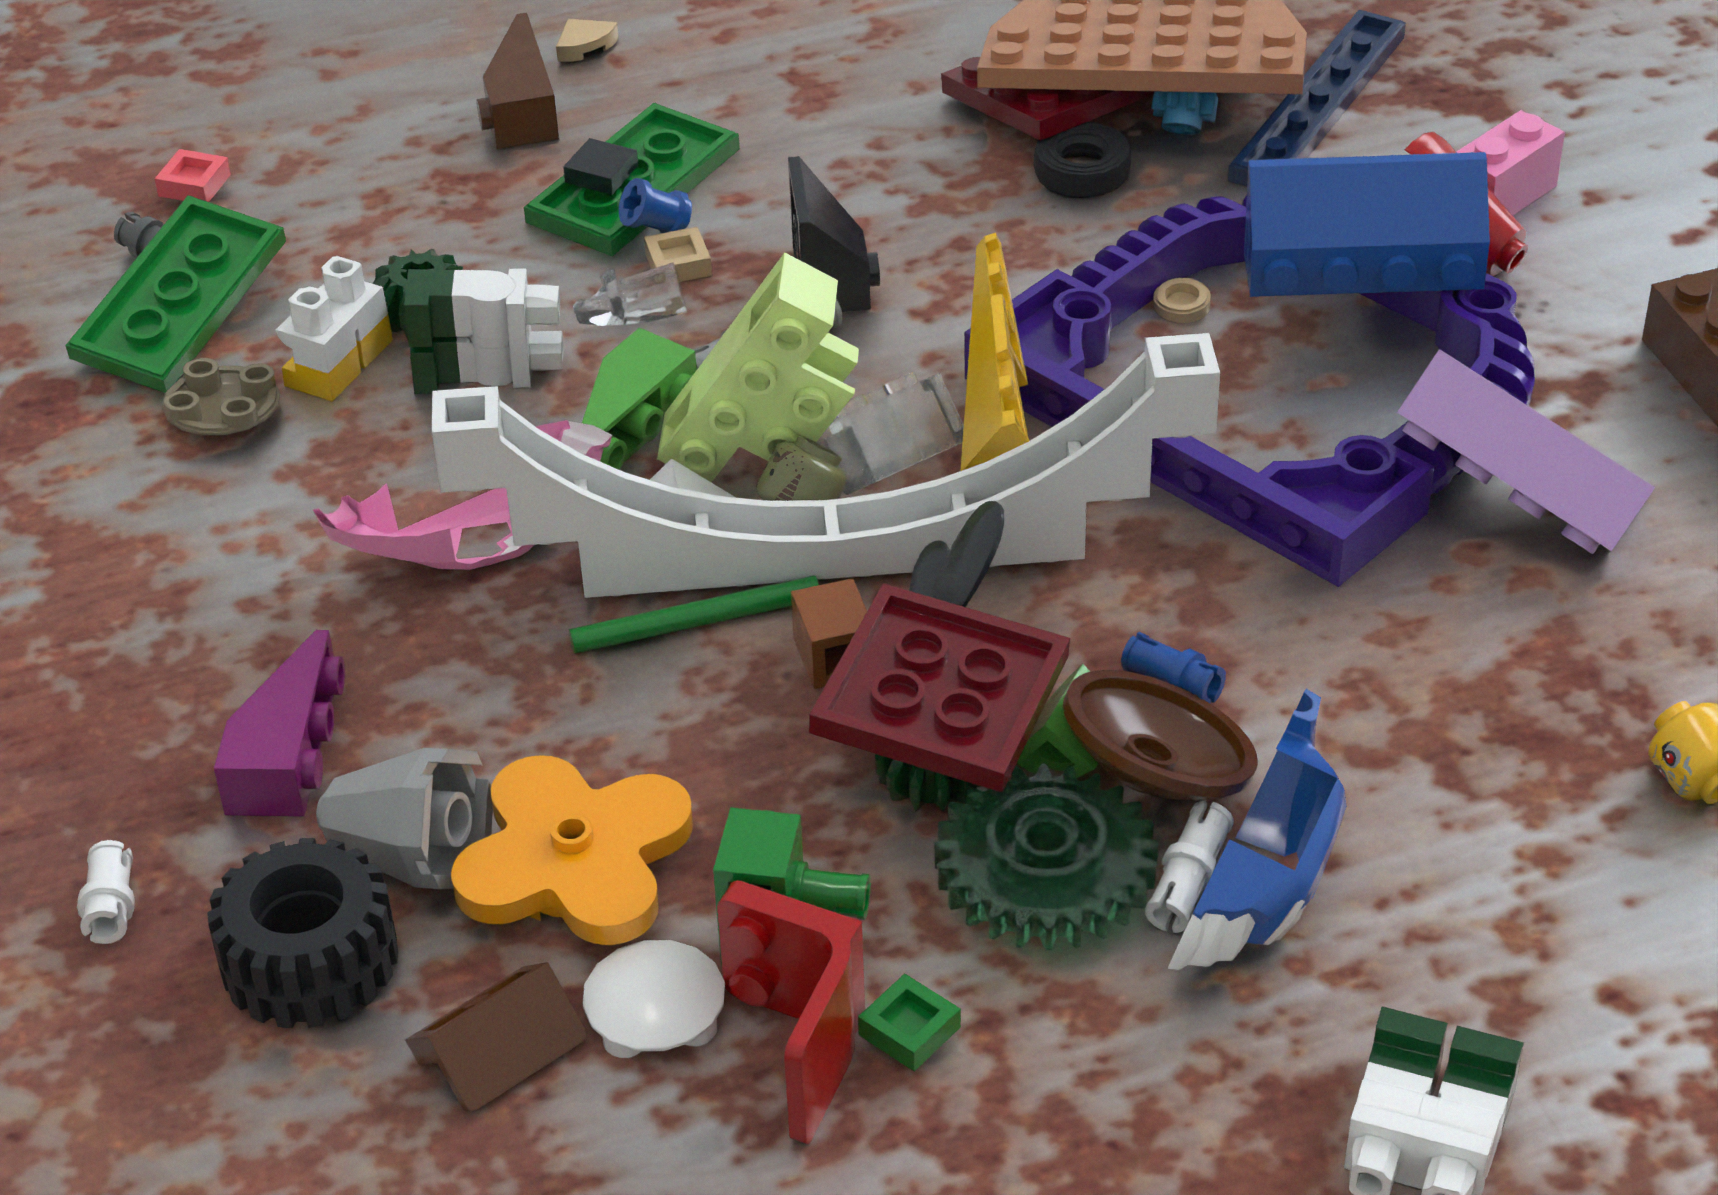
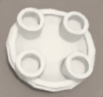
[582,940,725,1058]

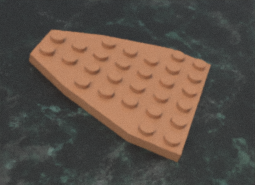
[977,0,1307,94]

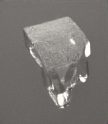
[573,262,687,326]

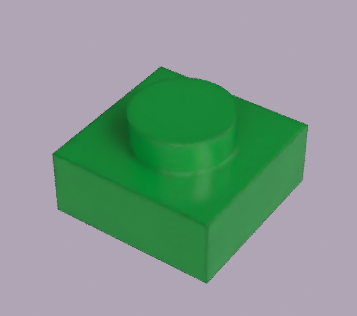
[858,973,961,1072]

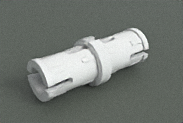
[1145,801,1234,933]

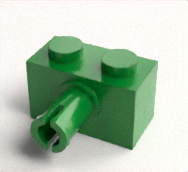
[713,807,871,966]

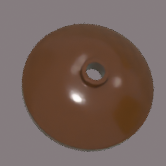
[1063,670,1258,801]

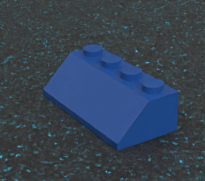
[1244,152,1490,297]

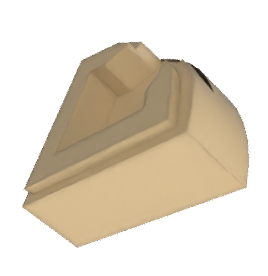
[556,19,619,62]

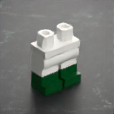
[404,268,564,394]
[1344,1006,1524,1195]

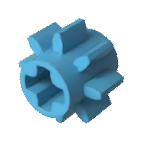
[1151,91,1219,135]

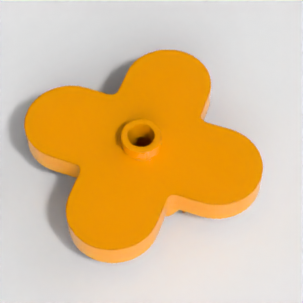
[451,755,693,945]

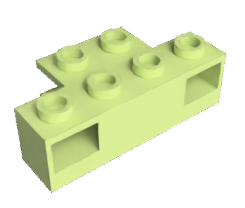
[657,252,859,483]

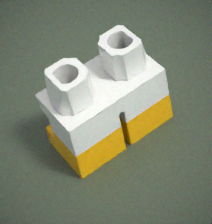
[276,256,393,402]

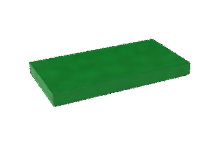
[524,103,740,257]
[65,195,286,393]

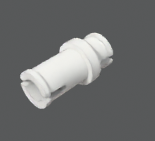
[77,840,135,944]

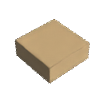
[644,227,712,286]

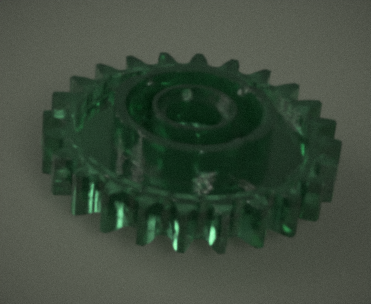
[934,764,1158,951]

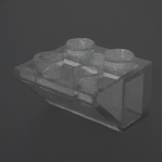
[817,371,964,495]

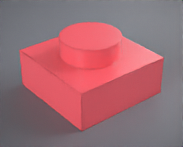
[155,149,231,202]

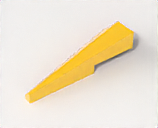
[961,233,1029,471]

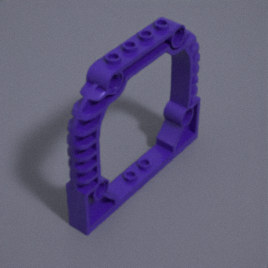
[964,195,1535,587]

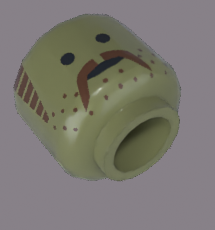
[756,435,847,501]

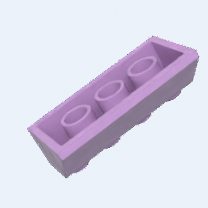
[1397,349,1655,554]

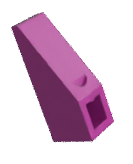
[214,630,345,816]

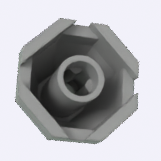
[316,748,493,889]

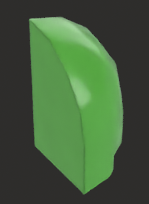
[1017,664,1098,778]

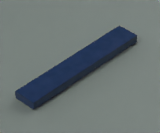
[1228,10,1406,187]

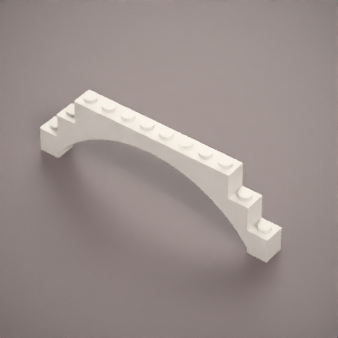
[432,333,1220,598]

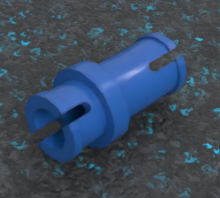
[1121,632,1226,703]

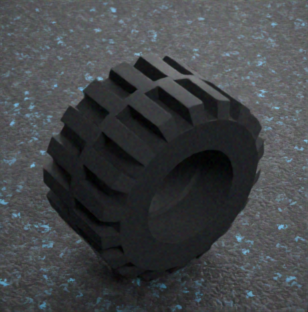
[207,838,398,1029]

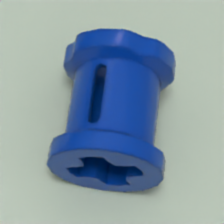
[619,178,692,233]

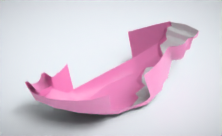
[313,420,612,570]

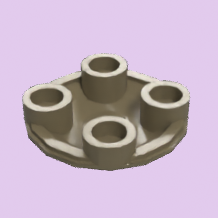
[162,358,280,435]

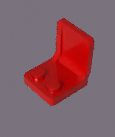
[717,881,865,1144]

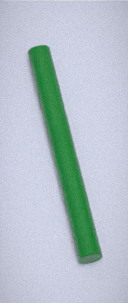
[569,575,819,654]

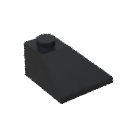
[788,156,880,312]

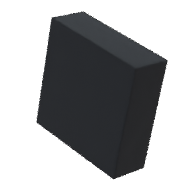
[563,138,638,195]

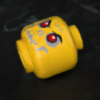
[1648,701,1718,804]

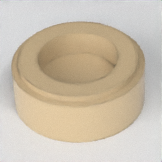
[1154,278,1211,323]

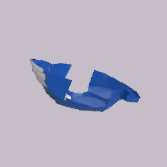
[1168,689,1347,970]

